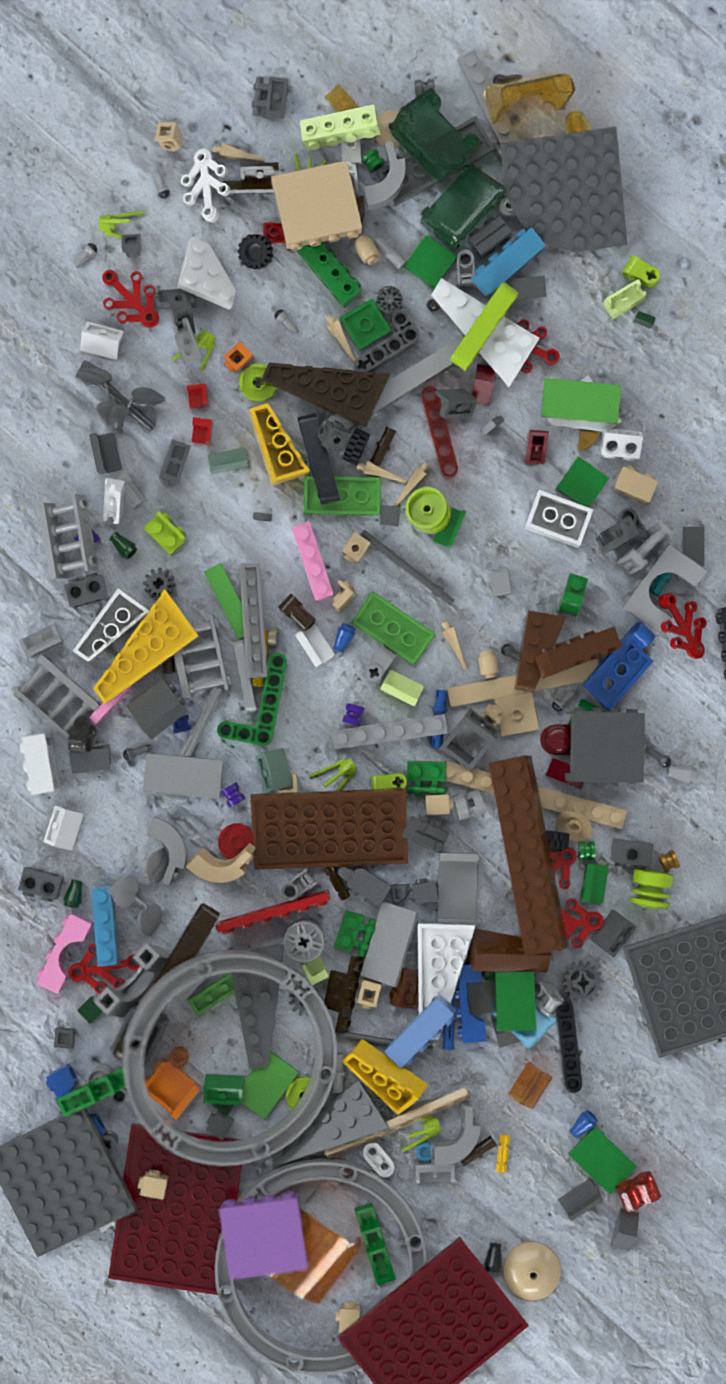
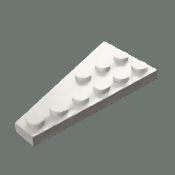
[418,923,476,1040]

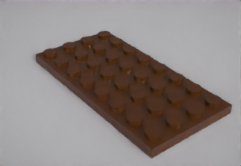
[250,788,408,870]

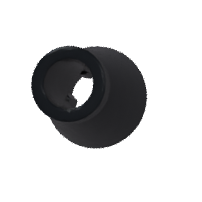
[484,1242,503,1273]

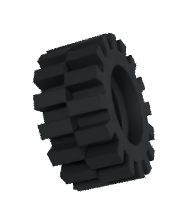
[237,234,274,269]
[342,428,370,465]
[546,830,570,849]

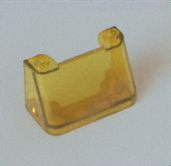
[484,72,576,124]

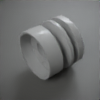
[283,918,325,963]

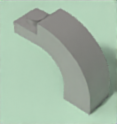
[364,141,405,211]
[147,816,187,885]
[431,1102,481,1166]

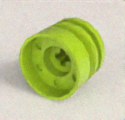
[629,869,674,909]

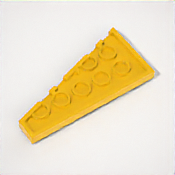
[93,589,199,704]

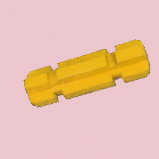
[496,1134,510,1173]

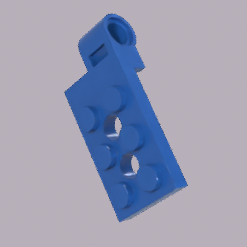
[582,621,655,711]

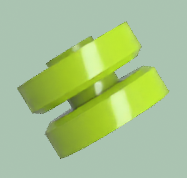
[406,487,452,534]

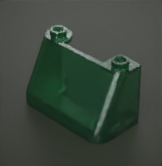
[391,88,483,183]
[420,164,507,253]

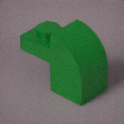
[557,573,588,617]

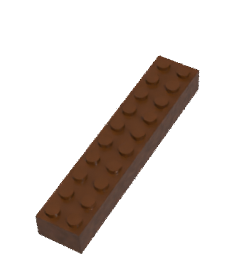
[489,755,569,956]

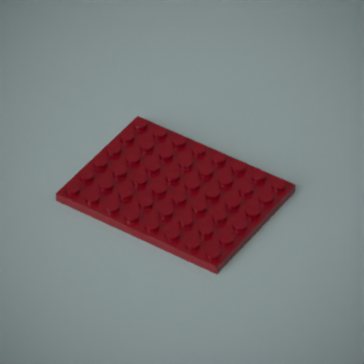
[108,1123,243,1295]
[337,1236,529,1384]

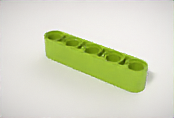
[450,282,519,371]

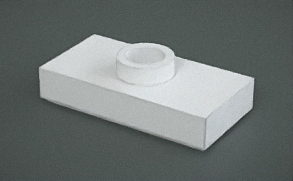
[341,139,361,165]

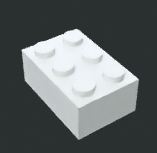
[524,490,593,548]
[20,733,61,795]

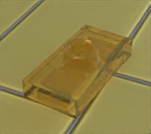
[325,84,359,112]

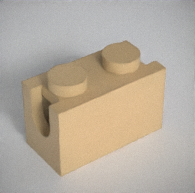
[612,466,659,505]

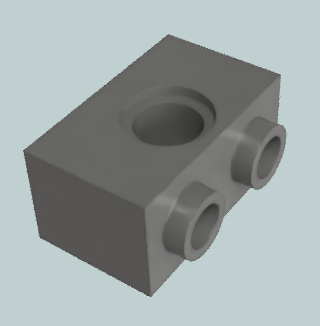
[610,838,654,870]

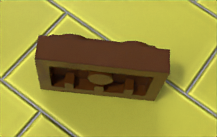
[389,968,419,1010]

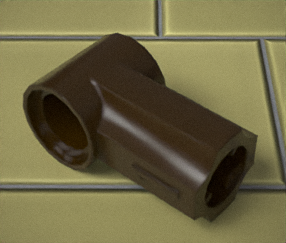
[278,593,316,632]

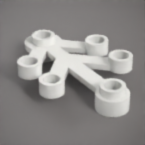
[181,149,230,223]

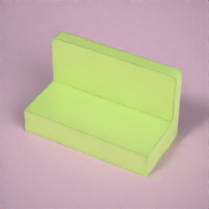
[380,670,424,707]

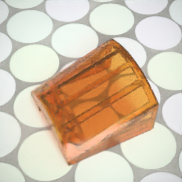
[268,1199,361,1304]

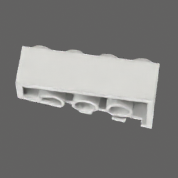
[73,588,149,662]

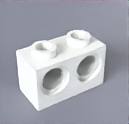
[600,428,643,461]

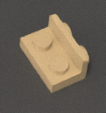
[332,580,355,613]

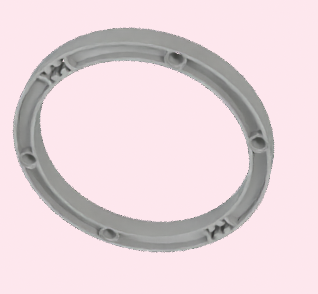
[123,950,337,1166]
[215,1157,427,1375]

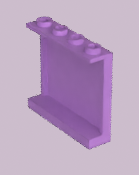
[219,1192,309,1280]

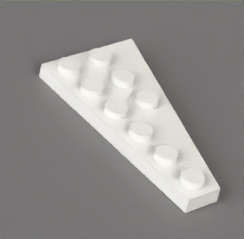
[431,278,539,388]

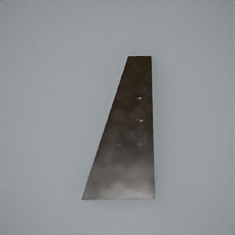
[261,362,390,427]

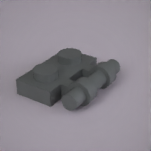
[251,76,288,119]

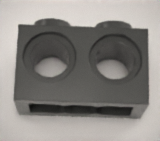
[64,573,109,608]
[18,866,64,902]

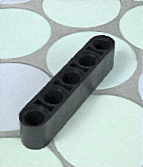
[297,413,340,505]
[555,996,582,1093]

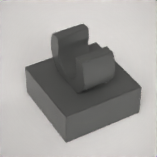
[121,233,142,257]

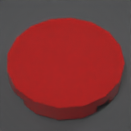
[218,823,253,860]

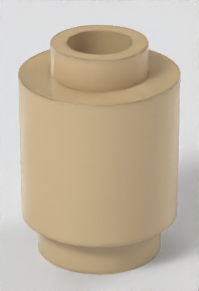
[354,235,380,265]
[478,650,500,679]

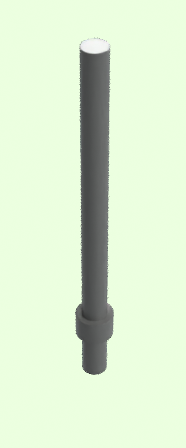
[360,530,455,606]
[334,1030,434,1054]

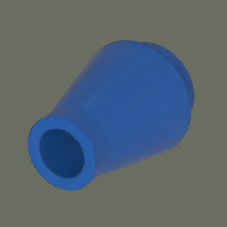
[333,623,356,653]
[570,1110,598,1138]

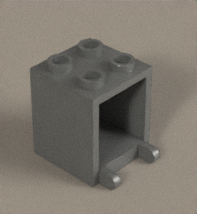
[109,1003,170,1068]

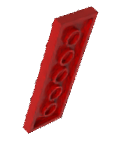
[215,889,331,934]

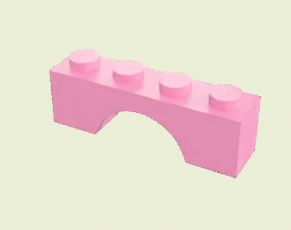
[291,522,334,602]
[37,912,94,994]

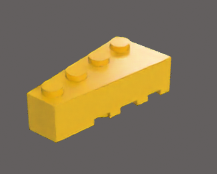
[248,403,310,485]
[342,1039,429,1115]

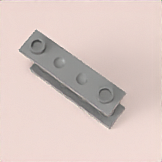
[37,494,99,580]
[617,520,674,575]
[174,614,232,699]
[12,654,101,740]

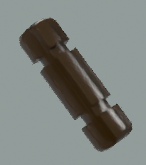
[324,867,350,901]

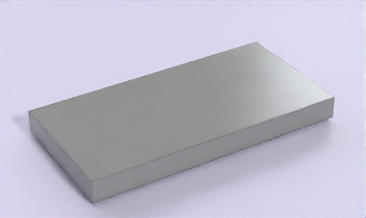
[143,753,223,799]
[361,901,419,987]

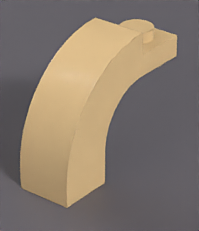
[186,843,255,883]

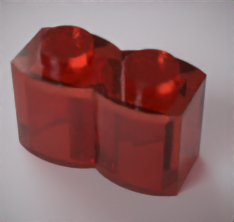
[615,1171,662,1212]

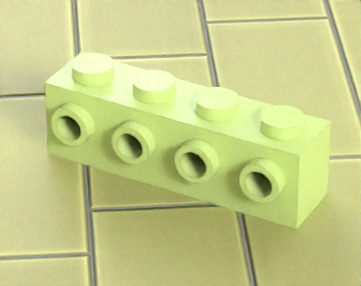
[300,104,381,150]

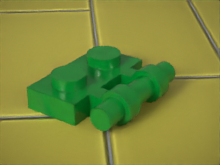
[407,761,447,796]
[333,910,377,957]

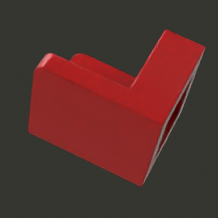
[186,384,209,409]
[192,417,214,445]

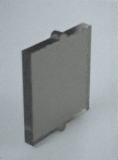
[466,980,496,1015]

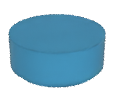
[416,1141,431,1162]

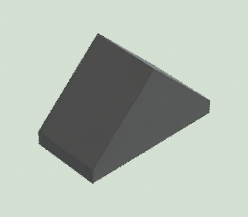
[610,1208,639,1251]

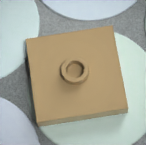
[494,692,539,736]

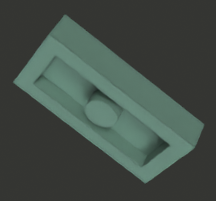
[208,447,249,475]
[255,748,293,793]

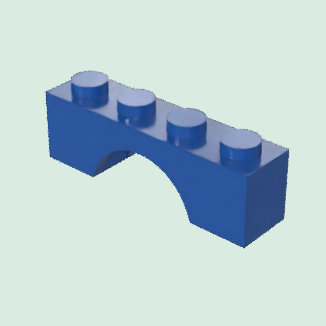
[455,962,486,1043]
[46,1063,107,1136]

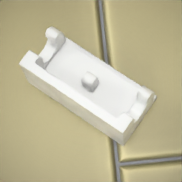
[103,478,125,524]

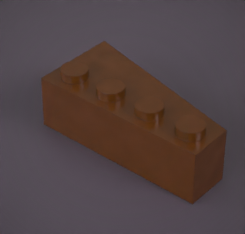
[514,610,566,692]
[535,626,623,678]
[468,928,552,972]

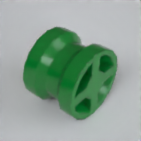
[361,149,385,173]
[578,841,596,860]

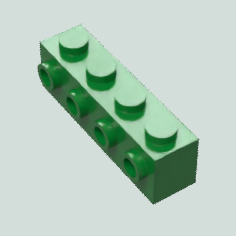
[295,241,362,308]

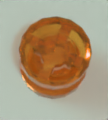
[169,1046,189,1068]

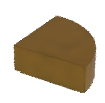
[578,431,599,451]

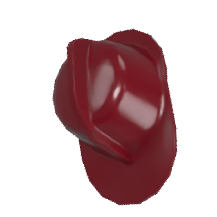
[540,724,571,755]

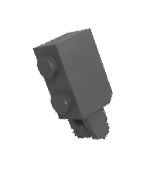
[338,866,391,907]

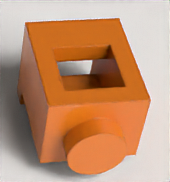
[223,341,254,373]

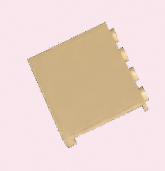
[271,160,362,250]

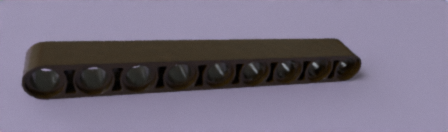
[113,903,220,1061]

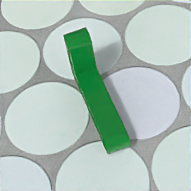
[217,653,287,746]

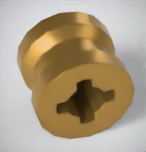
[658,850,680,873]

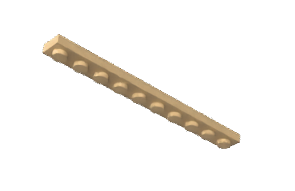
[442,760,627,829]

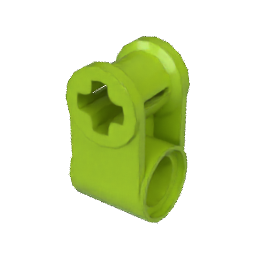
[622,255,660,288]
[370,773,407,789]

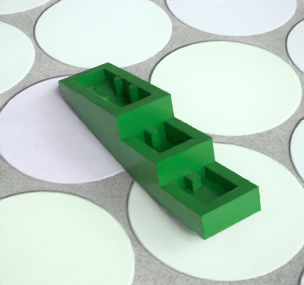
[56,1067,126,1117]
[354,1202,396,1285]

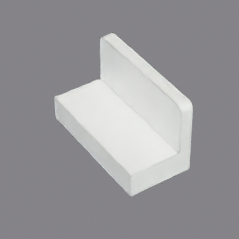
[80,321,124,360]
[295,624,335,668]
[43,805,83,850]

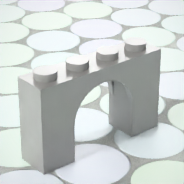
[623,543,707,634]
[94,943,170,1018]

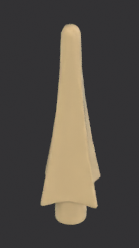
[213,142,265,162]
[326,315,356,363]
[356,460,407,483]
[394,462,430,507]
[441,620,468,670]

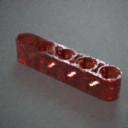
[421,386,458,480]

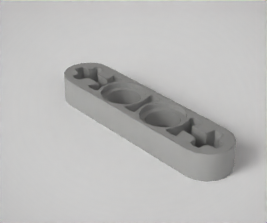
[233,639,257,714]

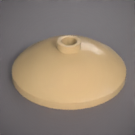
[503,1241,561,1301]

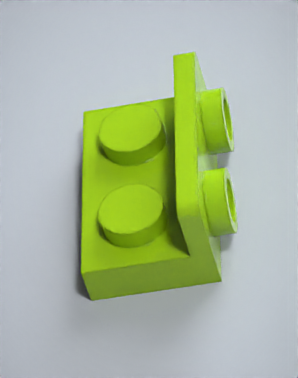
[144,511,187,555]

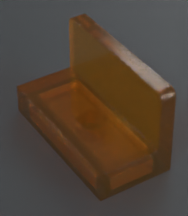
[508,1062,553,1109]

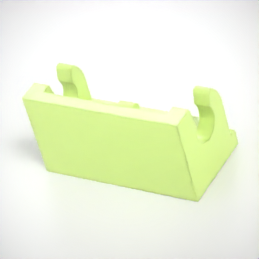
[603,279,646,319]

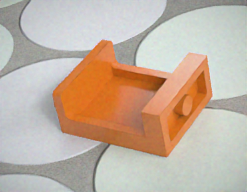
[144,1058,201,1120]

